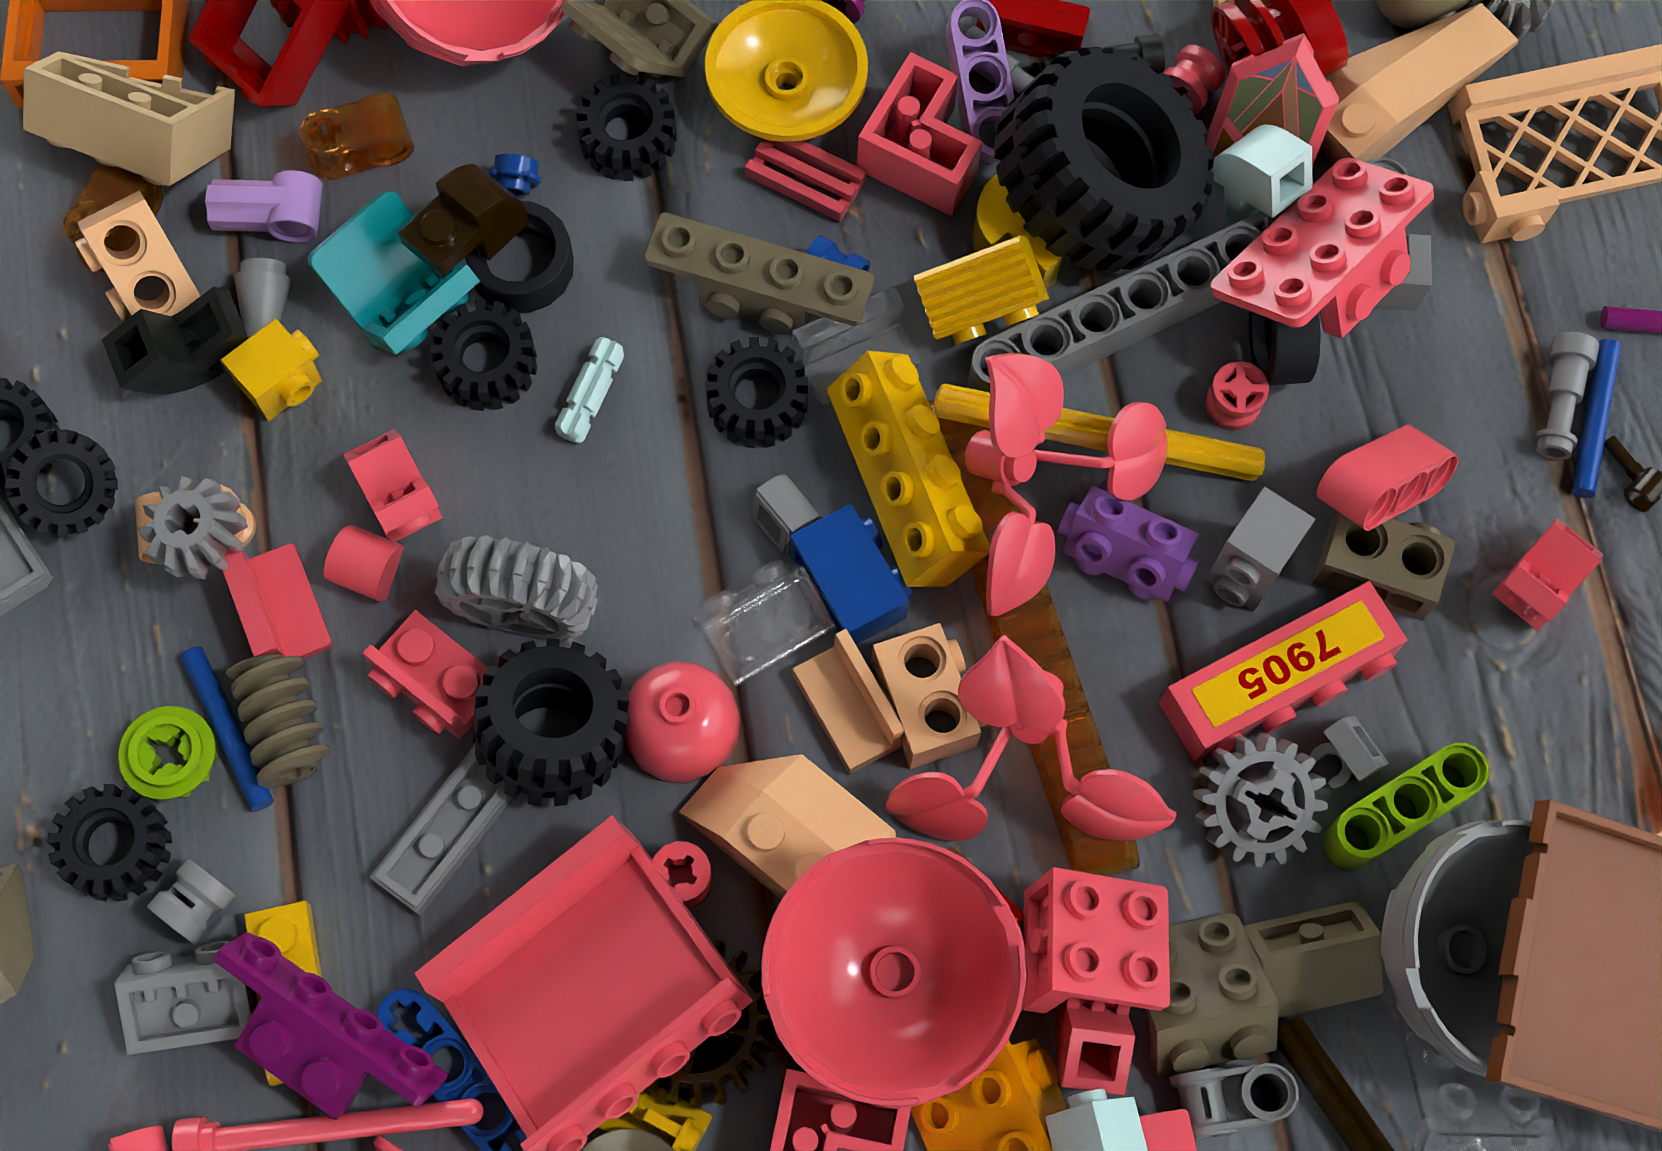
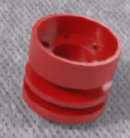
[1210,0,1349,77]

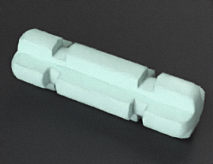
[555,337,624,444]

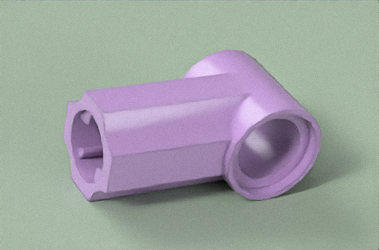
[205,170,323,243]

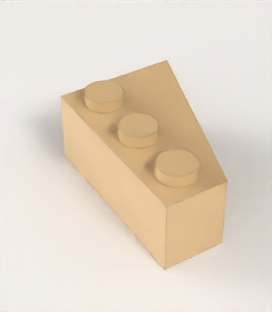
[23,51,235,186]

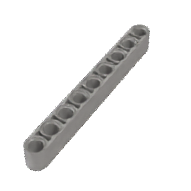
[968,157,1409,393]

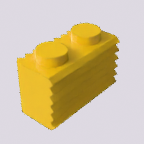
[914,235,1049,345]

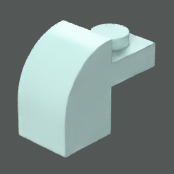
[1209,124,1312,227]

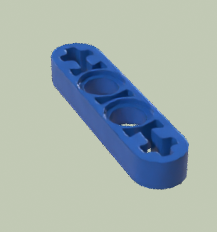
[376,989,527,1151]

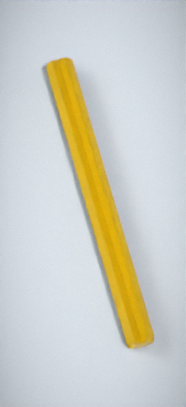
[934,384,1265,481]

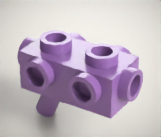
[1057,479,1200,601]

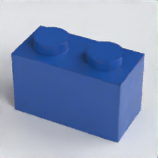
[790,504,912,645]

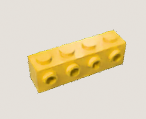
[826,350,990,587]

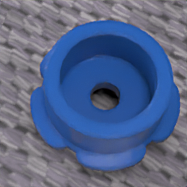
[488,154,542,196]

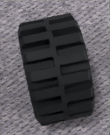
[473,639,629,807]

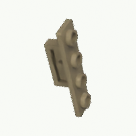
[645,212,875,336]

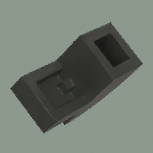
[102,286,248,394]

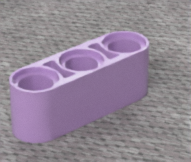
[945,0,1015,164]

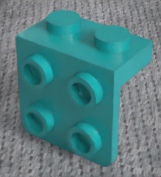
[308,191,480,355]

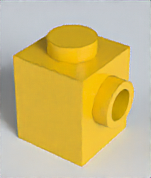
[221,318,322,422]

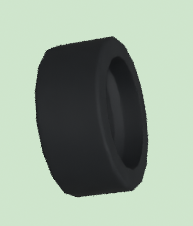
[465,201,574,313]
[1249,311,1321,386]

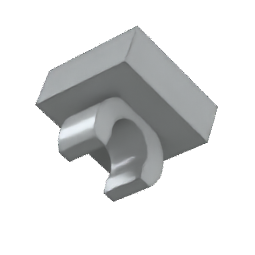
[1310,716,1390,788]

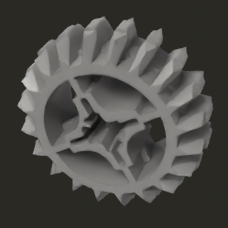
[435,535,598,641]

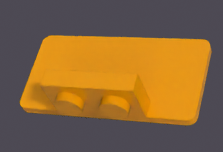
[911,1038,1069,1151]

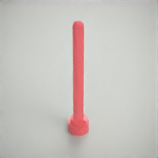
[172,1098,484,1151]

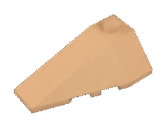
[1319,3,1518,164]

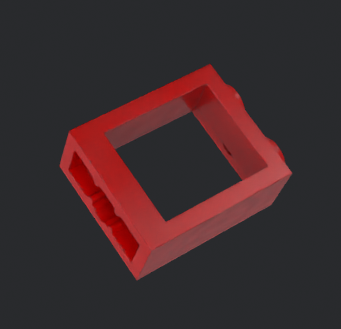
[188,0,351,108]

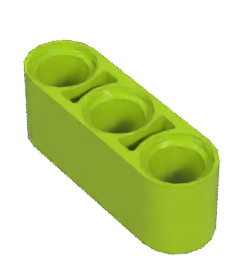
[1323,743,1489,870]

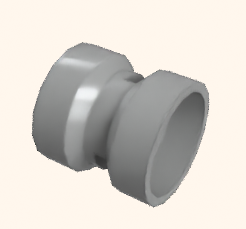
[147,857,237,944]

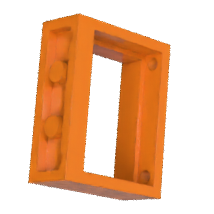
[0,0,190,109]

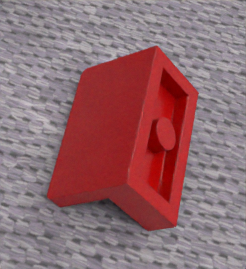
[976,0,1090,58]

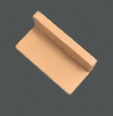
[793,629,904,775]

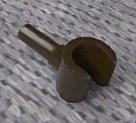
[1604,436,1662,512]

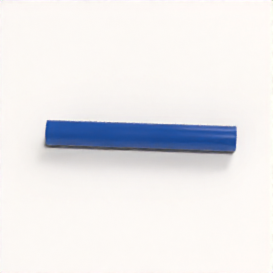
[1571,339,1622,498]
[180,647,274,812]

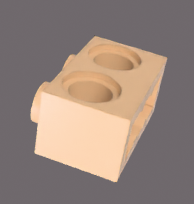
[75,190,200,322]
[871,623,986,769]

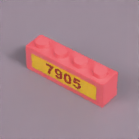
[1158,581,1408,763]

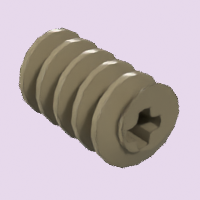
[226,654,330,788]

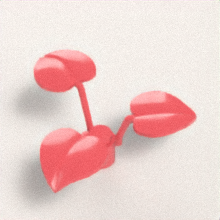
[965,353,1167,616]
[886,635,1177,841]

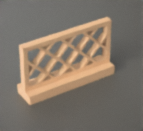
[1447,44,1662,203]

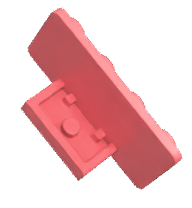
[1210,158,1434,339]

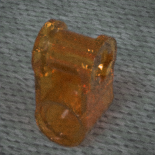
[300,93,414,180]
[63,164,164,273]

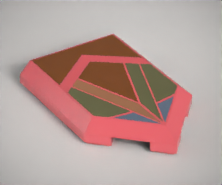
[1205,33,1339,166]

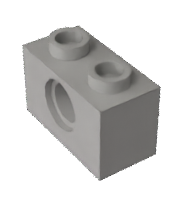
[1205,486,1315,612]

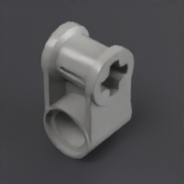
[1169,1063,1299,1140]

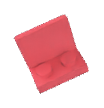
[1022,867,1170,1014]

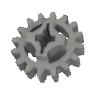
[1193,733,1328,868]

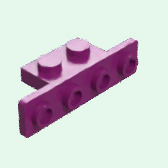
[214,933,448,1120]

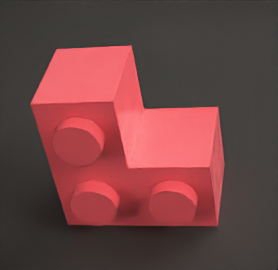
[857,52,983,217]
[770,1069,911,1151]

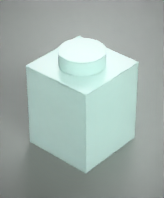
[1045,1089,1148,1151]

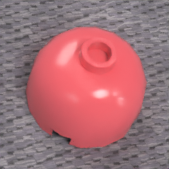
[624,661,740,784]

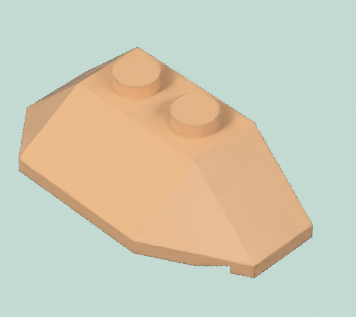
[679,754,896,900]

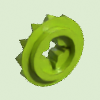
[118,706,219,803]

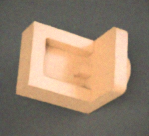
[1462,170,1560,244]

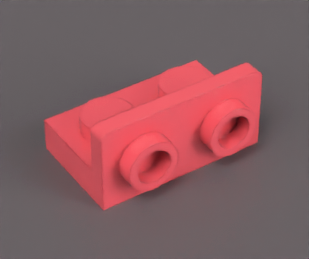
[362,610,488,740]

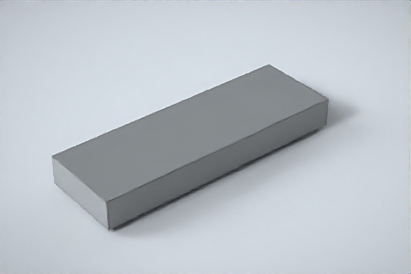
[369,743,513,917]

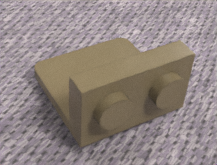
[560,0,718,79]
[1145,913,1279,1078]

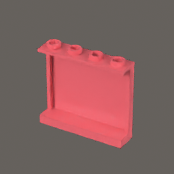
[414,815,753,1151]

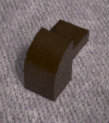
[398,164,529,278]

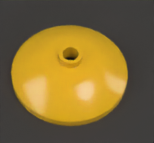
[705,0,868,142]

